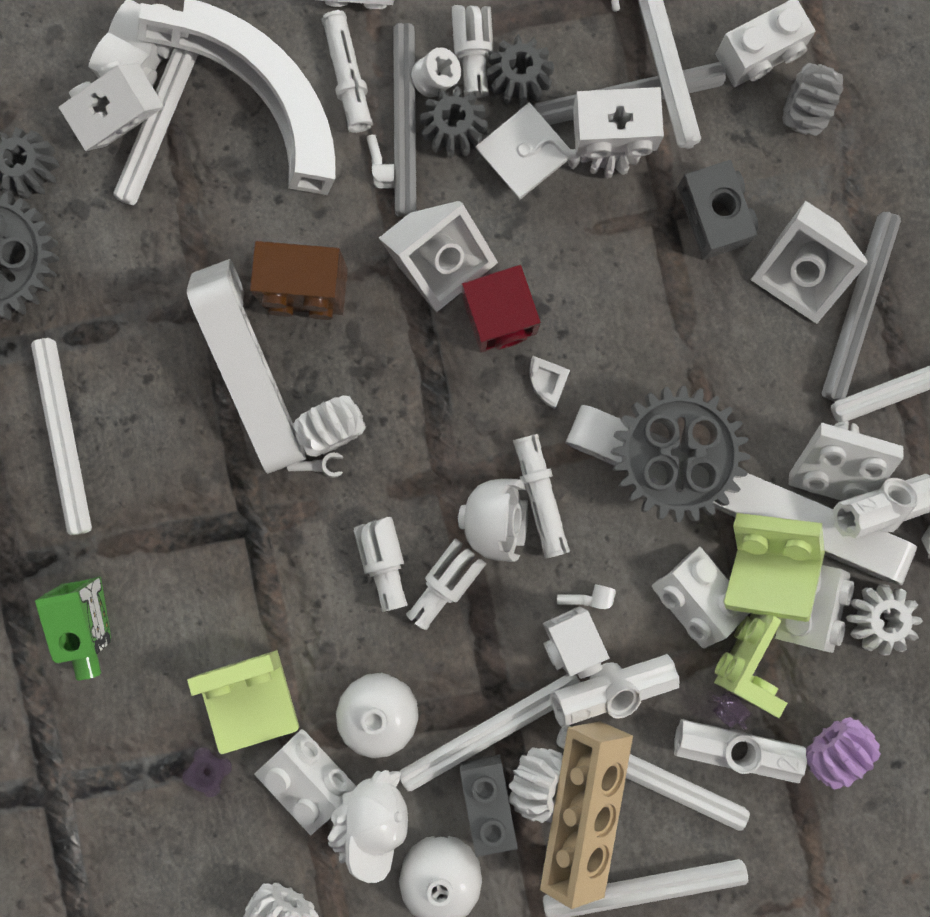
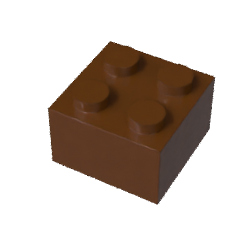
[250,241,348,320]

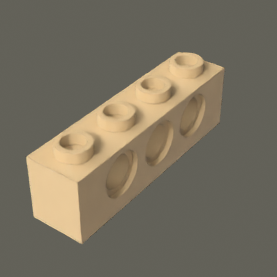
[540,721,633,909]

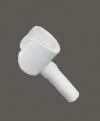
[366,135,395,188]
[287,452,343,478]
[557,584,616,609]

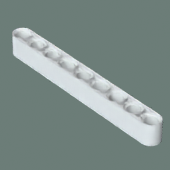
[566,405,917,585]

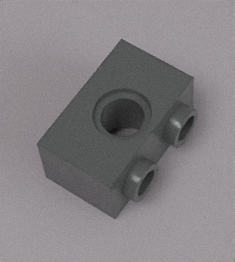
[677,160,758,260]
[460,754,518,857]

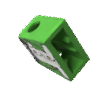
[35,577,111,681]

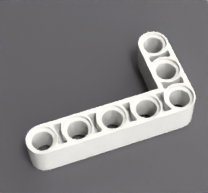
[187,259,306,474]

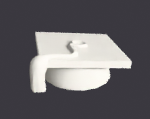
[475,102,581,200]

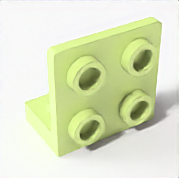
[724,513,825,622]
[714,613,788,718]
[187,650,299,754]

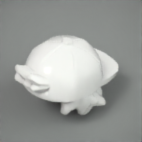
[327,770,408,883]

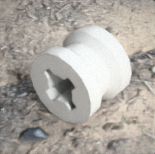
[411,47,461,98]

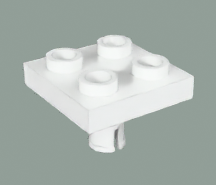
[789,421,903,501]

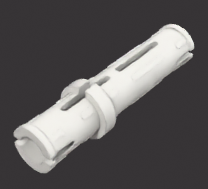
[321,10,373,133]
[513,434,570,558]

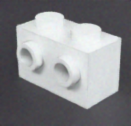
[715,0,816,87]
[543,607,610,679]

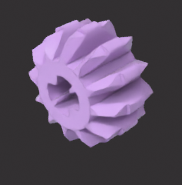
[806,717,881,790]

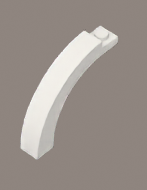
[137,0,335,195]

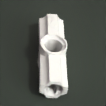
[832,474,930,539]
[550,654,679,727]
[674,719,807,783]

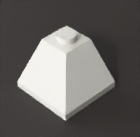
[379,201,498,312]
[751,201,868,324]

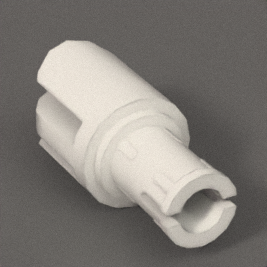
[452,5,494,98]
[354,517,408,612]
[406,538,487,630]

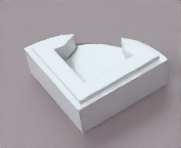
[529,356,570,409]

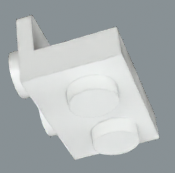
[652,546,749,648]
[775,565,854,653]
[254,729,356,835]

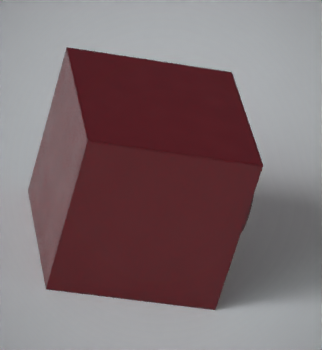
[462,264,541,353]

